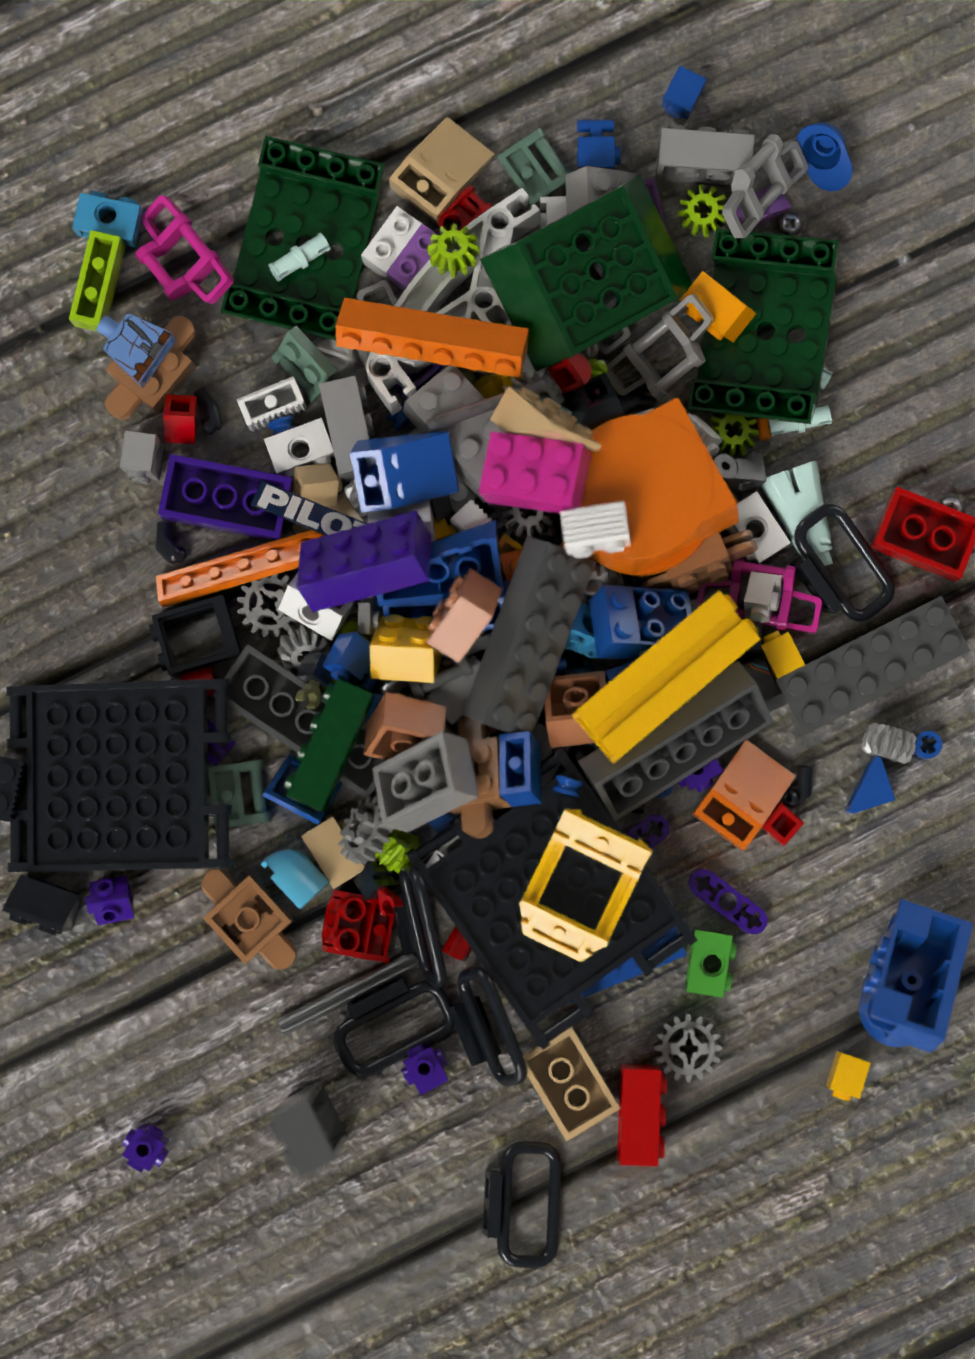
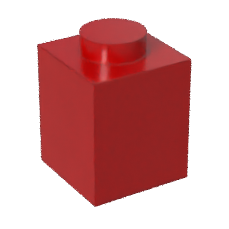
[163,394,197,444]

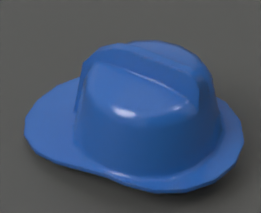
[796,121,853,191]

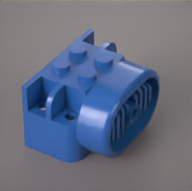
[858,899,973,1053]

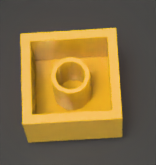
[370,614,444,683]

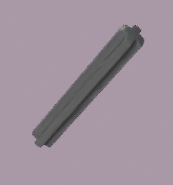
[278,953,420,1035]

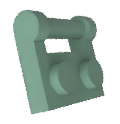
[497,128,572,207]
[271,326,337,403]
[208,760,272,829]

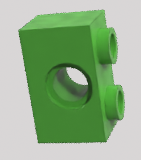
[684,929,737,998]

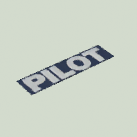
[251,481,368,535]

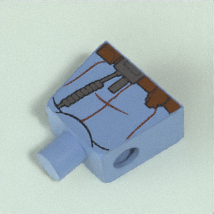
[97,313,177,388]

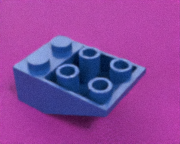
[350,431,459,513]
[589,585,692,659]

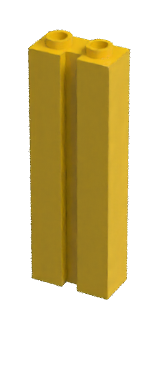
[572,590,761,764]

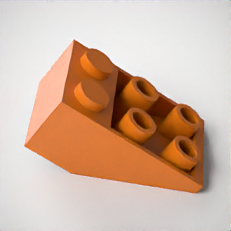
[691,739,796,851]

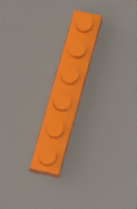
[156,530,326,607]

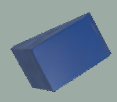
[844,755,895,814]

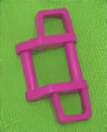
[135,195,234,304]
[697,558,823,633]

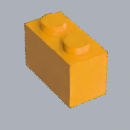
[680,271,757,343]

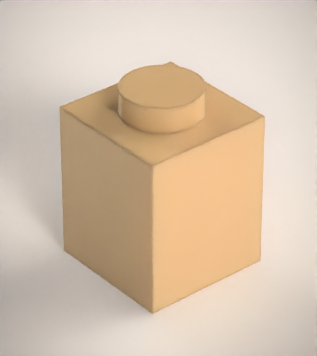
[293,463,342,507]

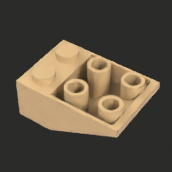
[389,117,495,225]
[490,386,602,451]

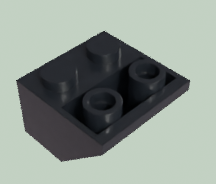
[568,372,626,431]
[2,874,84,935]

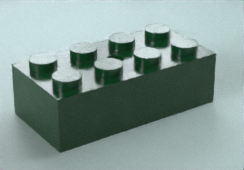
[284,679,376,812]

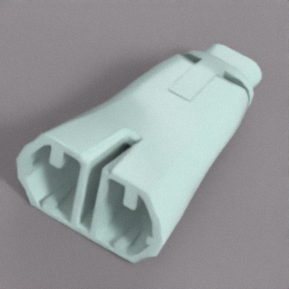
[761,461,833,566]

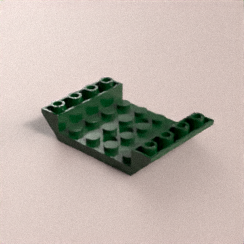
[221,136,385,341]
[480,174,692,371]
[688,228,839,424]

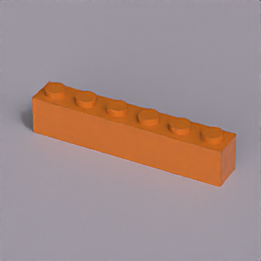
[336,298,529,378]

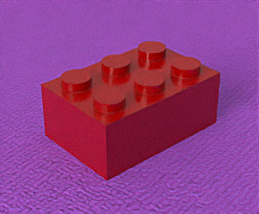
[870,487,975,582]
[617,1063,667,1167]

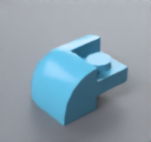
[260,849,330,909]

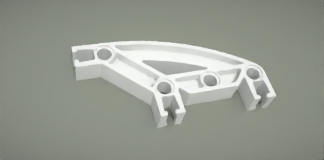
[366,188,541,416]

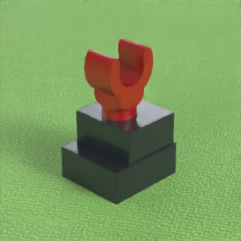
[354,861,403,916]

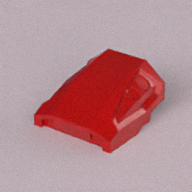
[321,889,394,963]

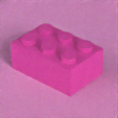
[478,431,591,513]

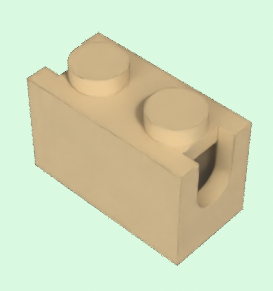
[301,817,365,889]

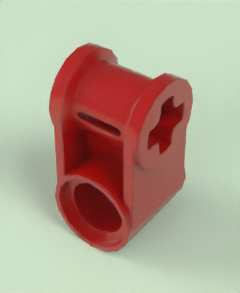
[438,185,493,235]

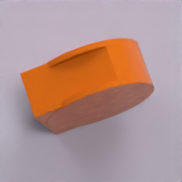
[581,397,739,576]

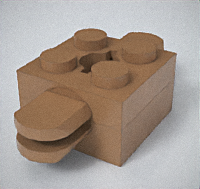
[105,316,196,420]
[636,530,758,595]
[450,716,511,839]
[201,869,297,970]

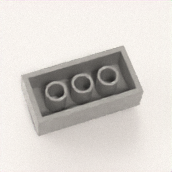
[402,366,508,504]

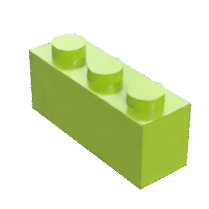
[69,230,126,332]

